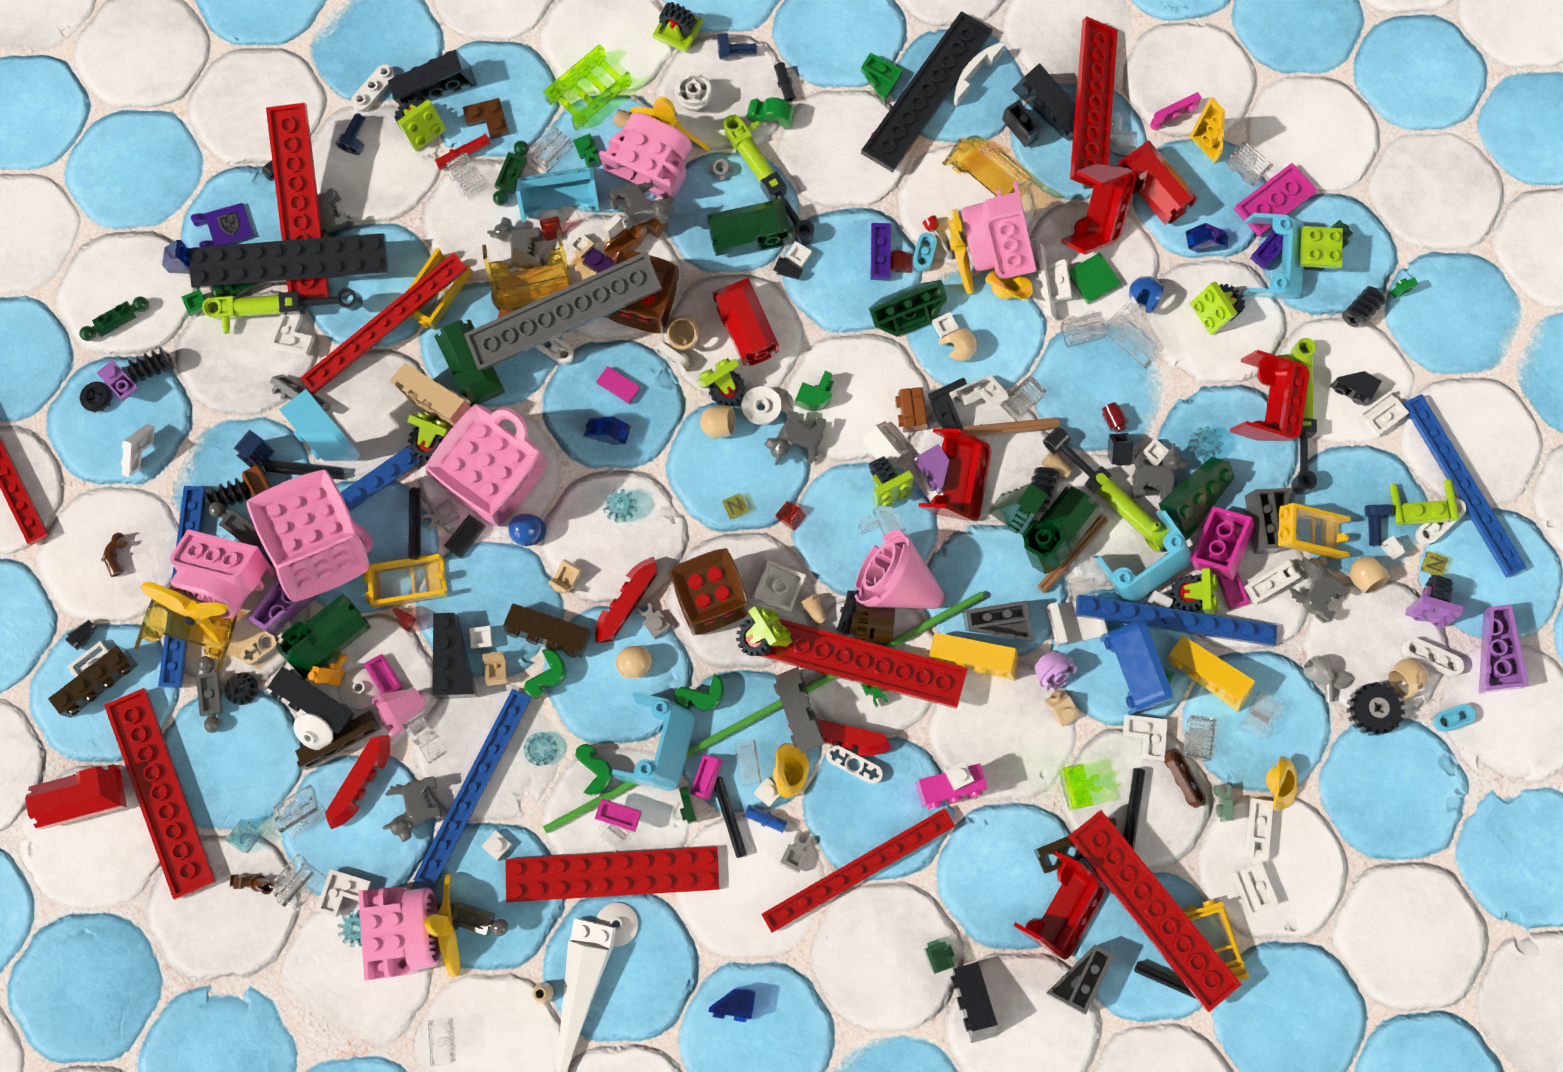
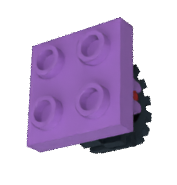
[1405,574,1464,627]

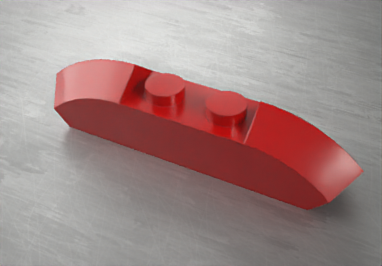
[595,557,658,643]
[788,719,892,756]
[325,735,390,829]

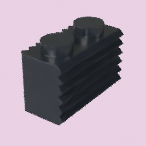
[1002,100,1042,147]

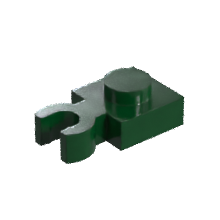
[679,786,697,824]

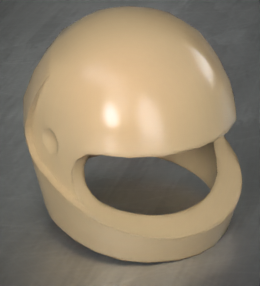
[666,315,698,350]
[938,327,977,362]
[700,405,735,439]
[1350,556,1390,594]
[616,645,652,679]
[1388,658,1428,699]

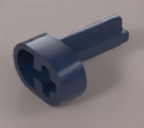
[717,33,757,59]
[336,113,366,155]
[1364,505,1394,547]

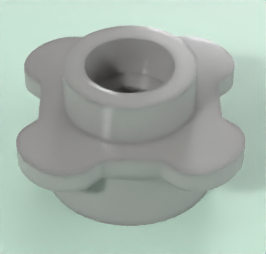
[710,159,733,181]

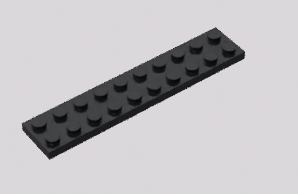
[861,11,993,173]
[188,233,388,288]

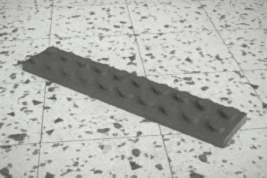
[464,251,663,371]

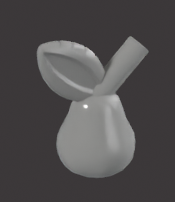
[1303,655,1353,702]

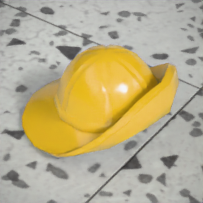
[985,270,1033,299]
[773,743,809,798]
[1265,756,1298,811]

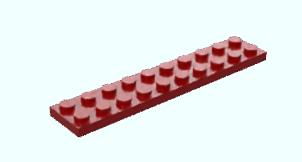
[1070,16,1118,188]
[266,103,330,299]
[759,619,968,709]
[104,688,216,900]
[1067,810,1242,1012]
[505,847,720,903]

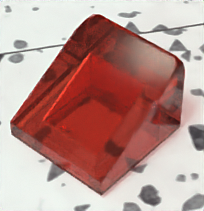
[539,216,563,241]
[890,249,913,273]
[775,501,806,530]
[393,607,416,633]

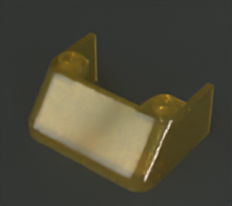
[942,135,1034,197]
[482,229,573,310]
[134,599,237,673]

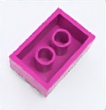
[1190,506,1255,581]
[915,763,987,810]

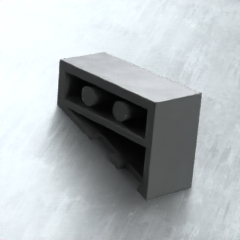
[1245,488,1293,554]
[962,600,1033,642]
[1046,945,1114,1015]

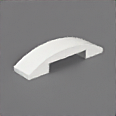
[953,43,1004,107]

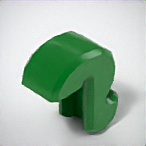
[746,97,795,130]
[524,649,567,699]
[674,674,724,712]
[575,744,613,796]

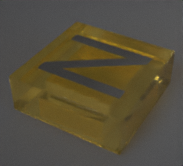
[722,493,749,520]
[1420,551,1448,576]

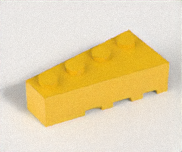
[929,632,1020,681]
[1168,636,1255,712]

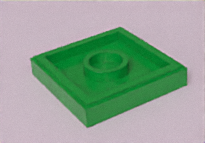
[1069,252,1121,304]

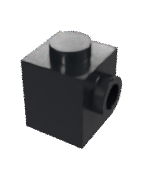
[1107,433,1133,466]

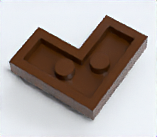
[462,98,509,139]

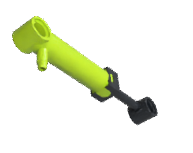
[1278,338,1317,495]
[1043,426,1169,552]

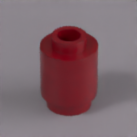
[1102,402,1129,433]

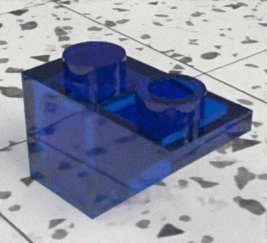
[1185,223,1229,253]
[162,240,190,274]
[583,416,631,445]
[708,988,756,1022]

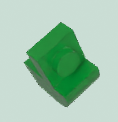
[795,370,834,411]

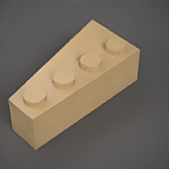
[390,362,471,426]

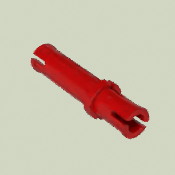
[434,134,491,171]

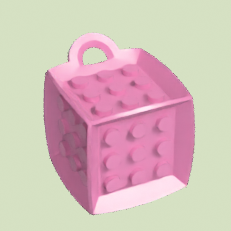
[425,404,547,527]
[247,469,373,602]

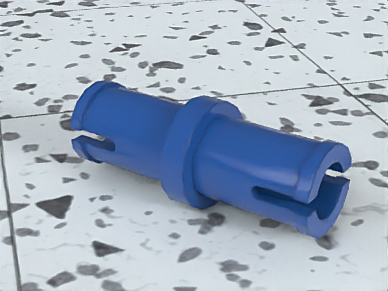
[744,804,788,834]

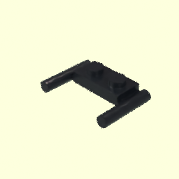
[928,377,983,430]

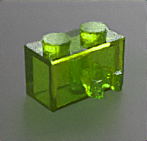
[1058,764,1103,811]

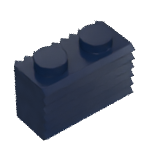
[234,429,275,468]

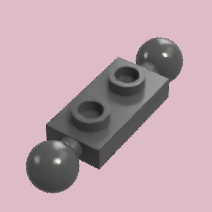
[209,502,263,548]
[196,655,223,733]
[438,902,509,936]

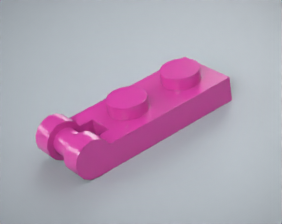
[1150,92,1202,130]

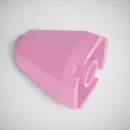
[372,688,427,738]

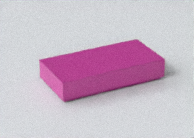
[596,366,640,404]
[1216,571,1250,611]
[364,654,403,694]
[690,754,723,800]
[594,798,642,832]

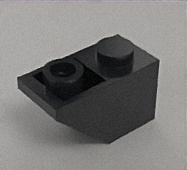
[1329,371,1382,406]

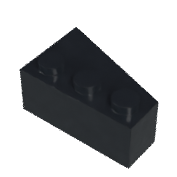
[950,962,998,1043]

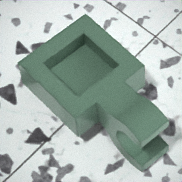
[1213,785,1234,822]

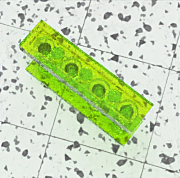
[543,44,632,130]

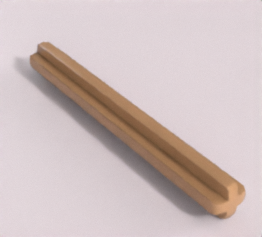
[963,417,1060,437]
[1038,514,1108,593]

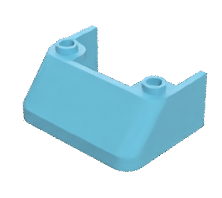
[516,167,600,222]
[1241,213,1304,299]
[279,389,361,461]
[1092,510,1191,603]
[612,692,695,791]

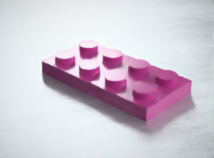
[1233,163,1318,237]

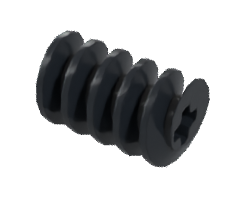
[1342,286,1386,327]
[127,347,175,384]
[1031,467,1060,512]
[203,478,251,508]

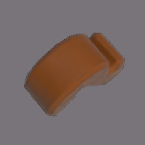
[604,223,647,262]
[242,464,273,497]

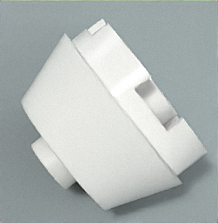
[675,72,713,111]

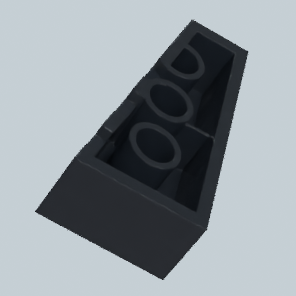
[388,49,477,107]
[1012,63,1076,141]
[432,612,479,699]
[267,666,356,735]

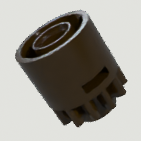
[851,604,895,643]

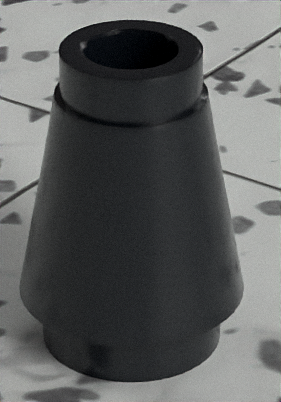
[773,256,803,280]
[65,620,97,650]

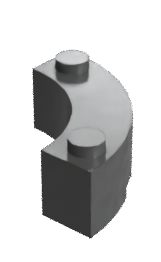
[773,667,825,753]

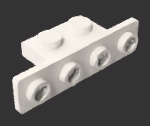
[1035,243,1073,321]

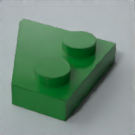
[861,52,903,102]

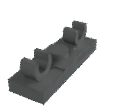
[270,374,331,412]

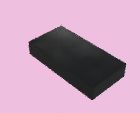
[444,514,486,558]

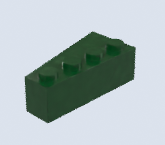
[1158,457,1235,541]

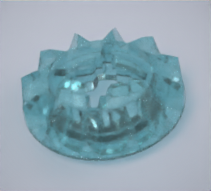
[524,732,558,766]

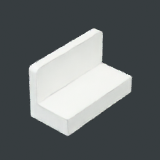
[862,421,910,465]

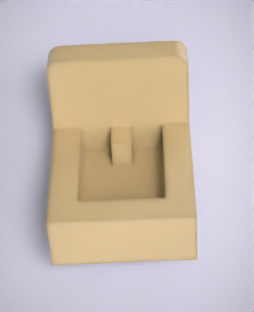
[548,559,582,593]
[483,651,508,686]
[1045,690,1080,727]

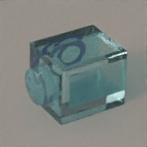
[225,818,264,853]

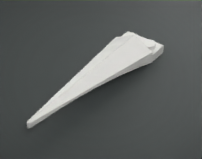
[557,918,616,1072]

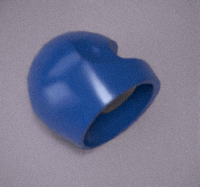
[1129,276,1164,314]
[508,513,546,546]

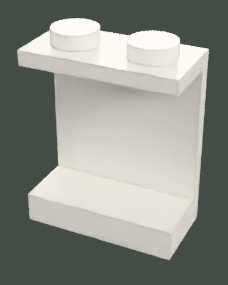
[1046,593,1109,647]

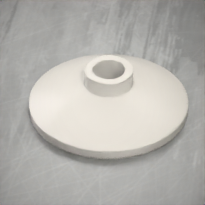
[741,386,781,425]
[340,669,381,710]
[294,713,333,750]
[596,903,638,947]

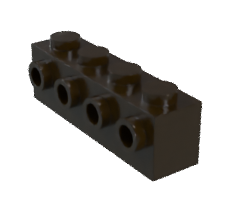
[503,603,591,658]
[48,645,138,718]

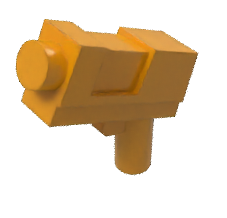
[308,653,347,686]

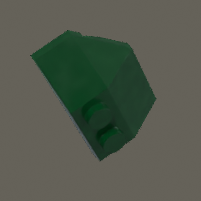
[868,280,947,337]

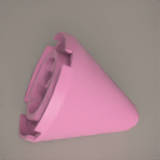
[855,530,945,609]

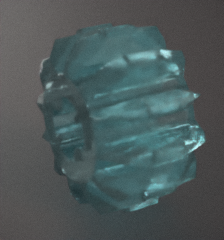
[1188,426,1224,461]
[603,489,637,523]
[338,910,362,947]

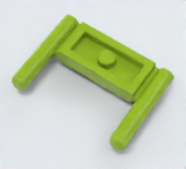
[1389,479,1459,525]

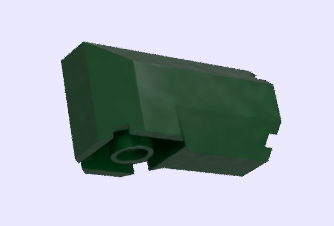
[707,199,792,256]
[434,320,506,407]
[1022,486,1101,574]
[276,594,372,680]

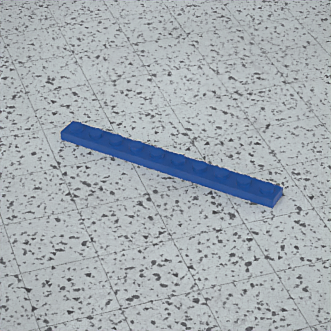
[1402,394,1527,578]
[259,445,421,566]
[158,486,207,688]
[1075,594,1277,647]
[413,688,532,889]

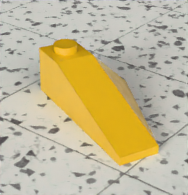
[1189,97,1225,163]

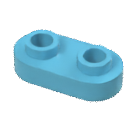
[912,233,937,271]
[1433,704,1476,732]

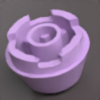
[1034,650,1077,691]

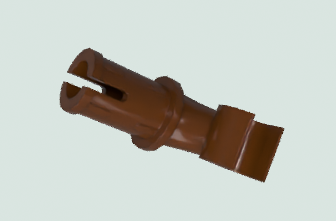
[101,533,128,577]
[229,874,274,895]

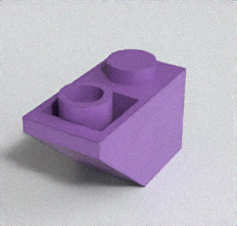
[97,360,139,401]
[916,444,949,494]

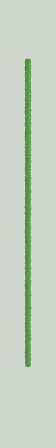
[543,591,985,833]

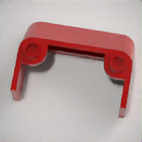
[1061,164,1137,255]
[1230,350,1309,441]
[918,428,991,521]
[1013,851,1106,960]

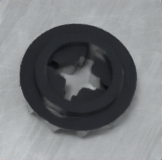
[80,381,113,413]
[224,672,258,705]

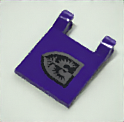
[191,203,254,247]

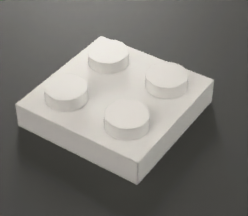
[753,560,806,614]

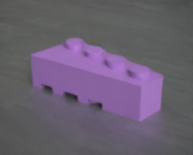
[248,579,320,635]
[1479,604,1529,694]

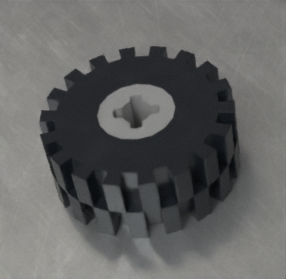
[1346,682,1405,736]

